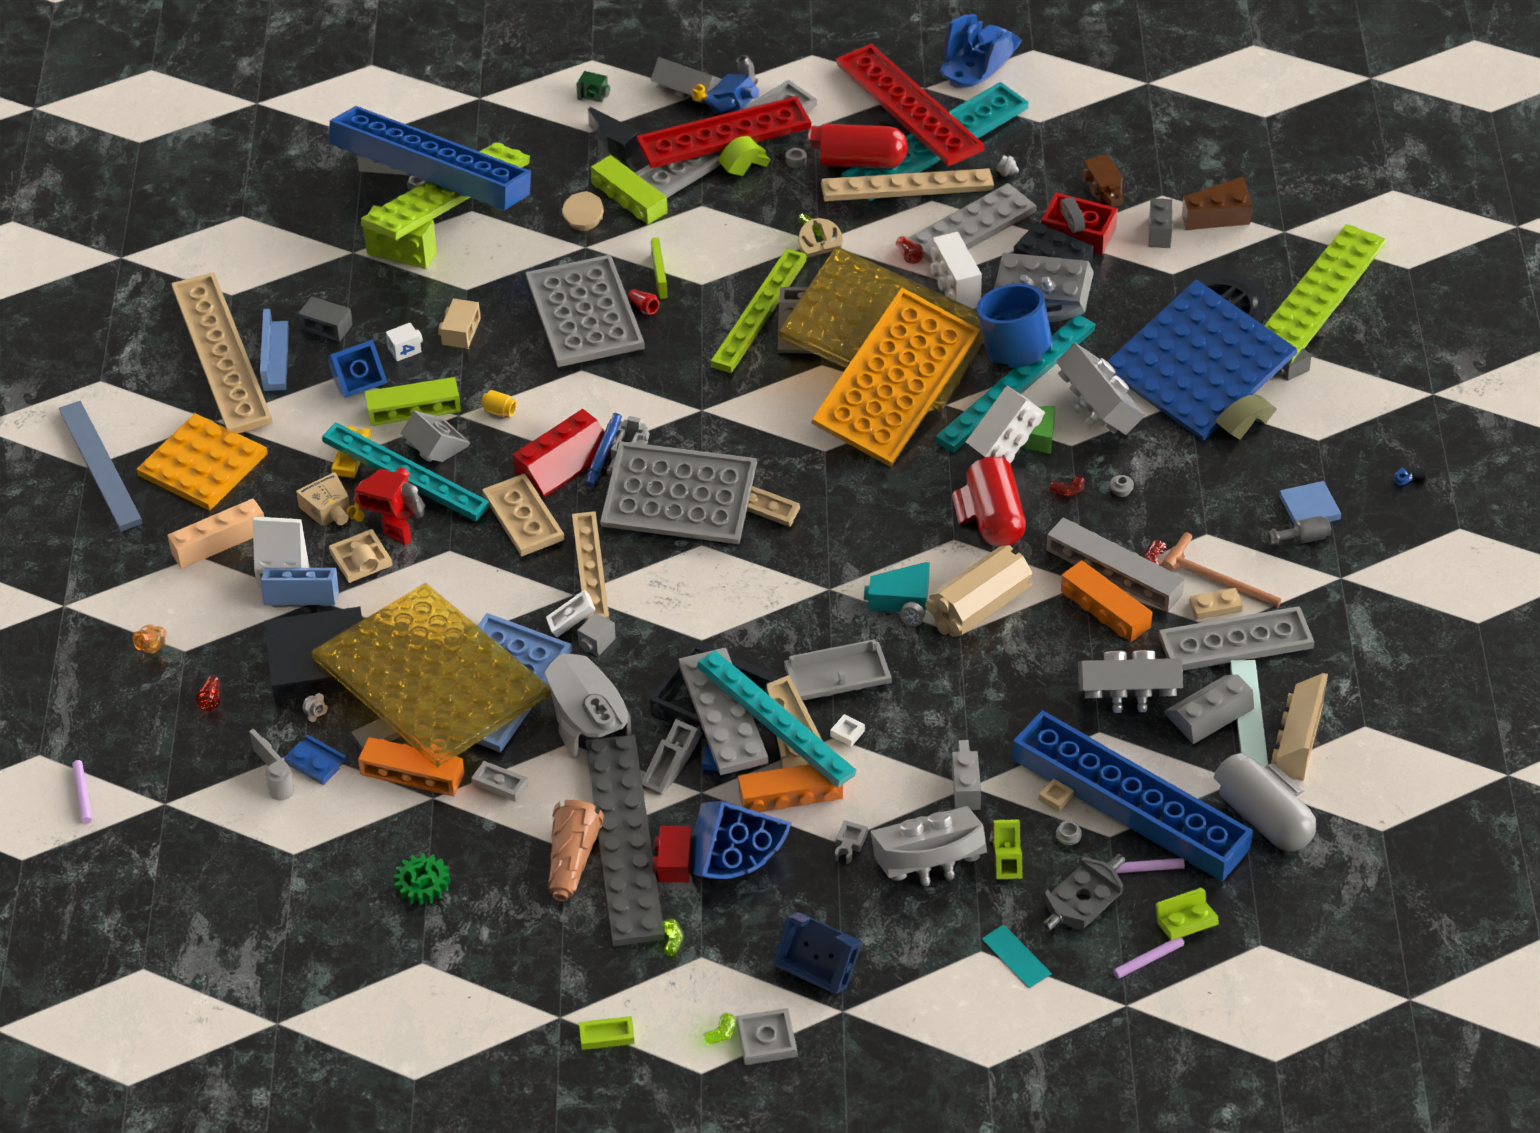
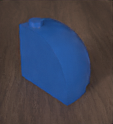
[690,801,792,879]

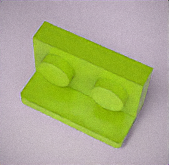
[1156,888,1218,940]

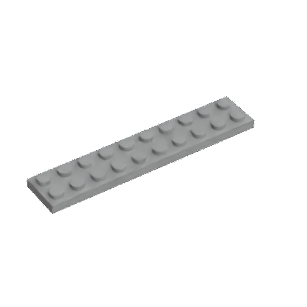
[635,80,817,198]

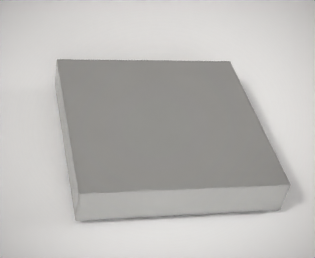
[736,1008,798,1065]

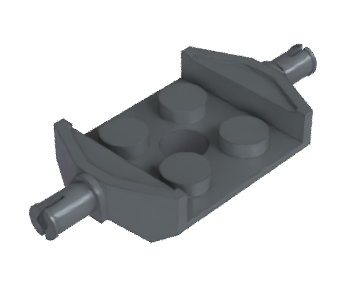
[1042,854,1125,932]

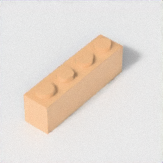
[168,499,264,569]

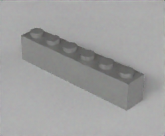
[1047,518,1185,612]

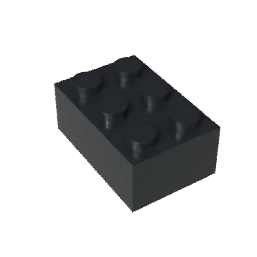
[1013,222,1093,266]

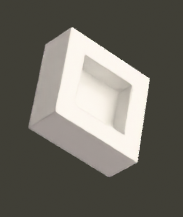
[830,714,865,747]

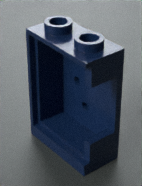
[772,912,862,994]

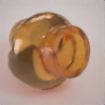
[133,624,167,654]

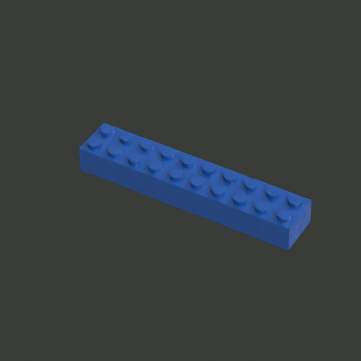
[329,106,531,210]
[1012,710,1253,882]

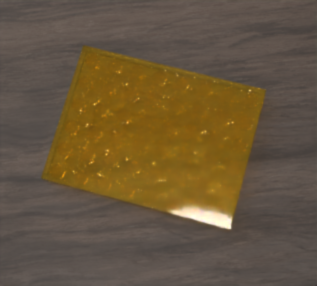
[778,246,984,412]
[312,582,552,768]

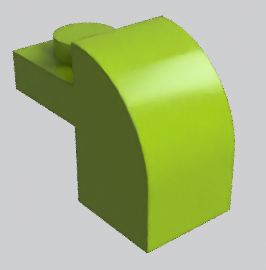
[718,136,771,176]
[993,820,1022,879]

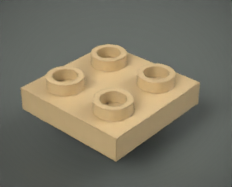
[329,529,392,583]

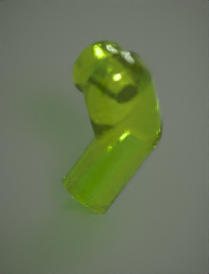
[661,918,684,956]
[703,1013,736,1046]

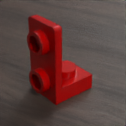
[381,505,412,546]

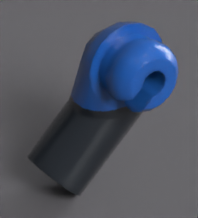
[1394,466,1426,485]

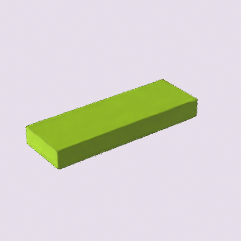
[651,237,667,299]

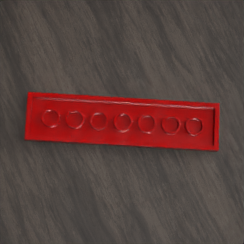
[637,96,812,169]

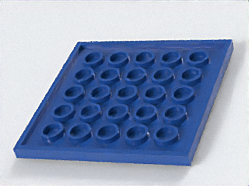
[1107,280,1297,441]

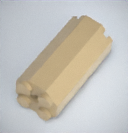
[925,545,1032,637]

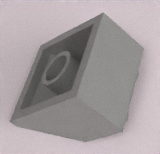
[400,411,470,462]

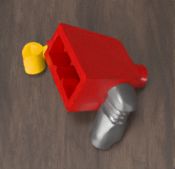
[346,467,425,522]

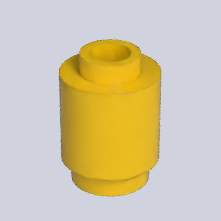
[481,390,517,418]

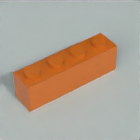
[1061,560,1152,643]
[358,737,465,796]
[738,764,843,813]

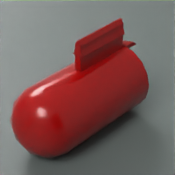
[808,124,908,169]
[952,455,1026,547]

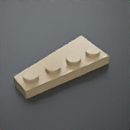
[767,675,822,768]

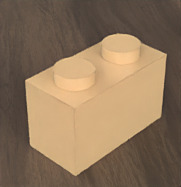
[438,299,481,349]

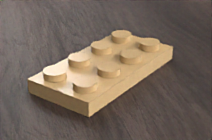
[482,473,564,556]

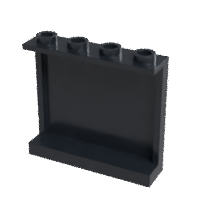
[264,606,372,701]

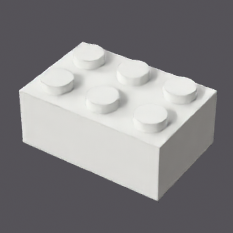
[930,232,982,313]
[966,386,1045,463]

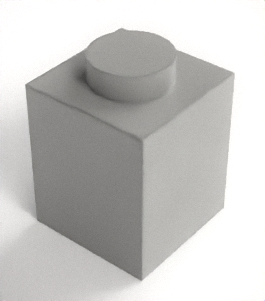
[577,612,616,656]

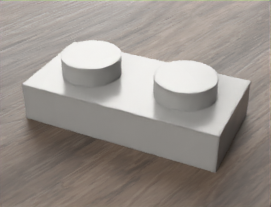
[471,761,528,802]

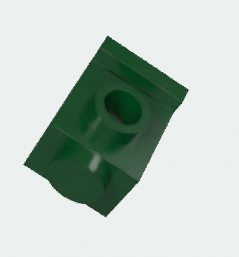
[576,71,610,102]

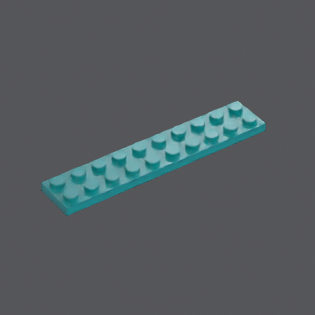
[842,82,1029,201]

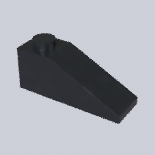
[588,107,640,161]

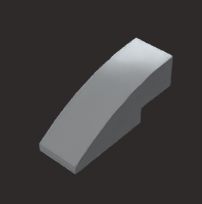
[642,719,703,794]

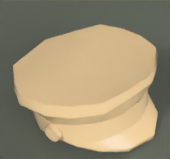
[562,191,604,231]

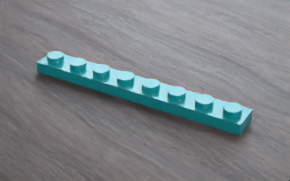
[322,422,489,522]
[697,650,856,788]

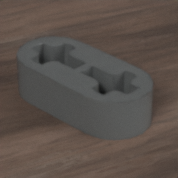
[1060,197,1085,233]

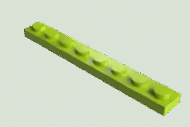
[711,248,807,374]

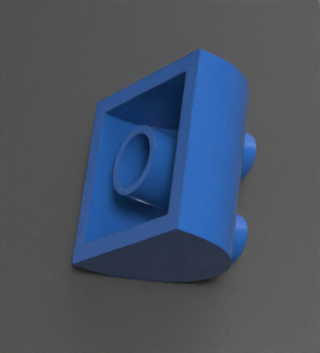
[328,340,387,398]

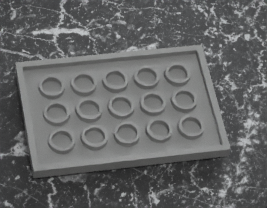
[526,255,645,367]
[600,441,757,544]

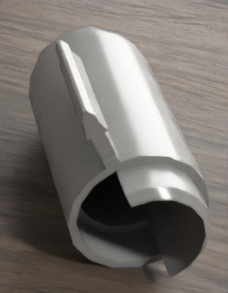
[1214,753,1316,852]

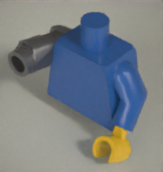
[692,55,759,114]

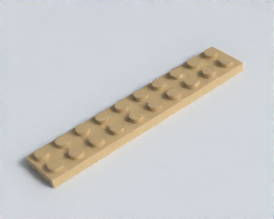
[171,272,273,433]

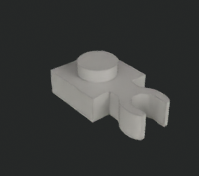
[835,820,868,864]

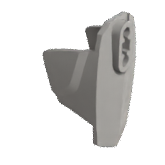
[545,654,631,758]

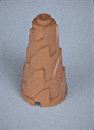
[548,800,604,901]

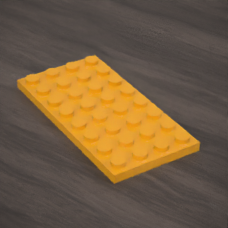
[811,288,980,467]

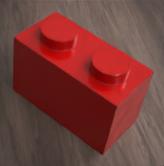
[653,826,692,883]

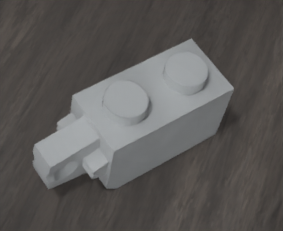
[952,740,981,810]

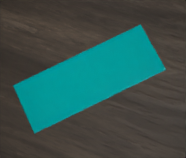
[982,925,1052,988]

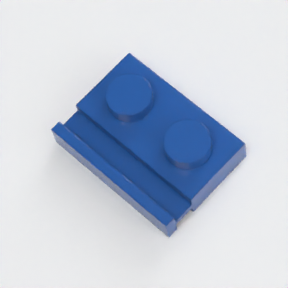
[284,734,347,785]

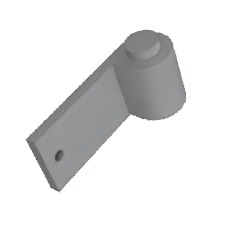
[249,729,294,801]

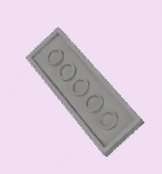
[908,183,1036,264]
[1159,606,1314,671]
[679,648,768,775]

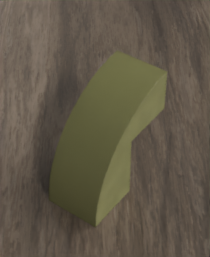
[1215,394,1277,439]

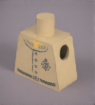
[296,472,350,525]

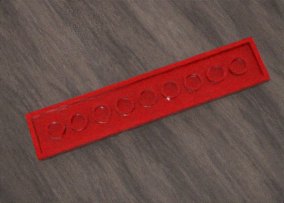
[836,44,984,166]

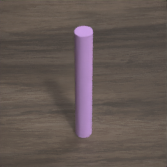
[72,760,92,824]
[1116,858,1184,873]
[1113,937,1184,979]

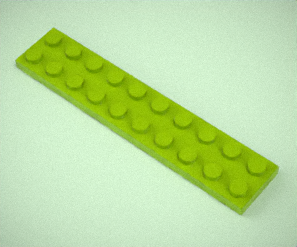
[361,143,530,240]
[1265,224,1386,363]

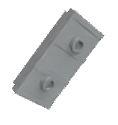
[784,639,892,701]

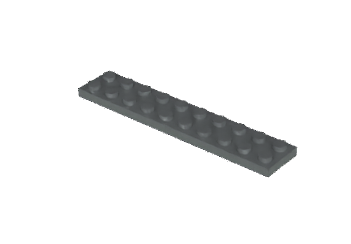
[586,735,665,946]

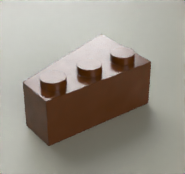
[1182,176,1252,230]

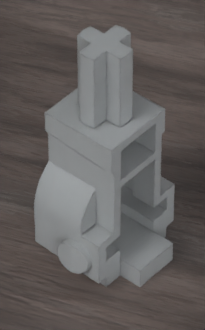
[607,416,650,475]

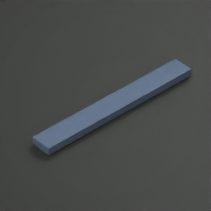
[59,400,143,532]

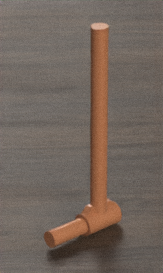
[1161,532,1282,607]

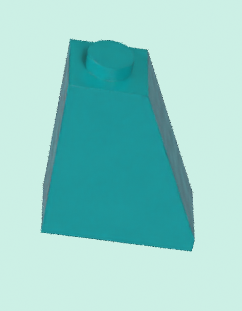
[864,562,930,614]

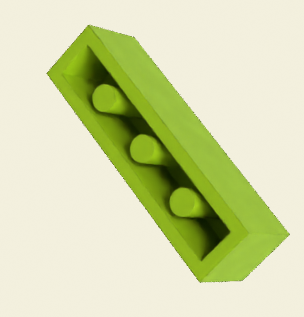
[591,155,668,224]
[365,377,461,426]

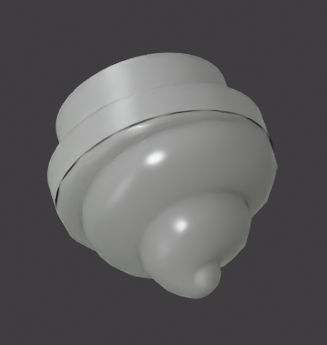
[996,155,1019,177]

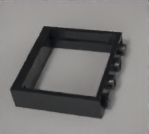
[650,640,780,739]

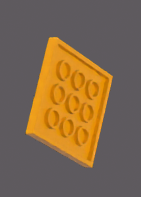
[136,413,268,511]

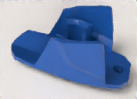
[940,14,1021,88]

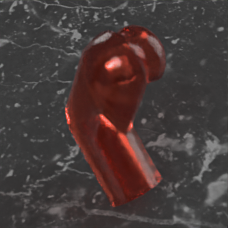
[1050,476,1085,496]
[1144,539,1167,566]

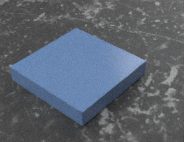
[1279,481,1341,524]

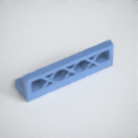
[260,309,289,391]

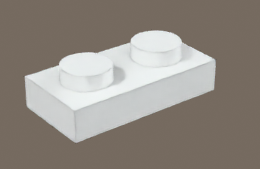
[546,590,596,637]

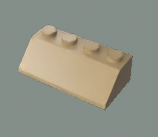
[1271,673,1328,780]

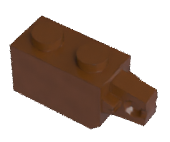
[1081,154,1123,207]

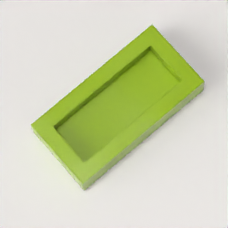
[579,1016,635,1050]

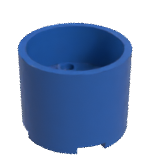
[977,284,1053,368]

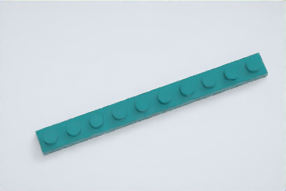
[936,315,1095,453]

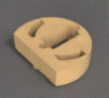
[798,218,842,258]

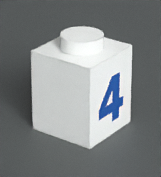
[386,323,423,361]

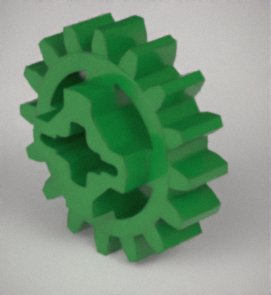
[394,853,450,905]

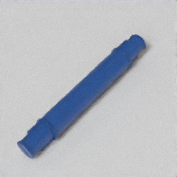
[584,413,622,487]

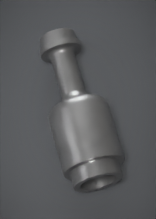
[1267,516,1331,545]

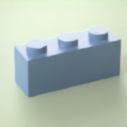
[261,568,339,606]

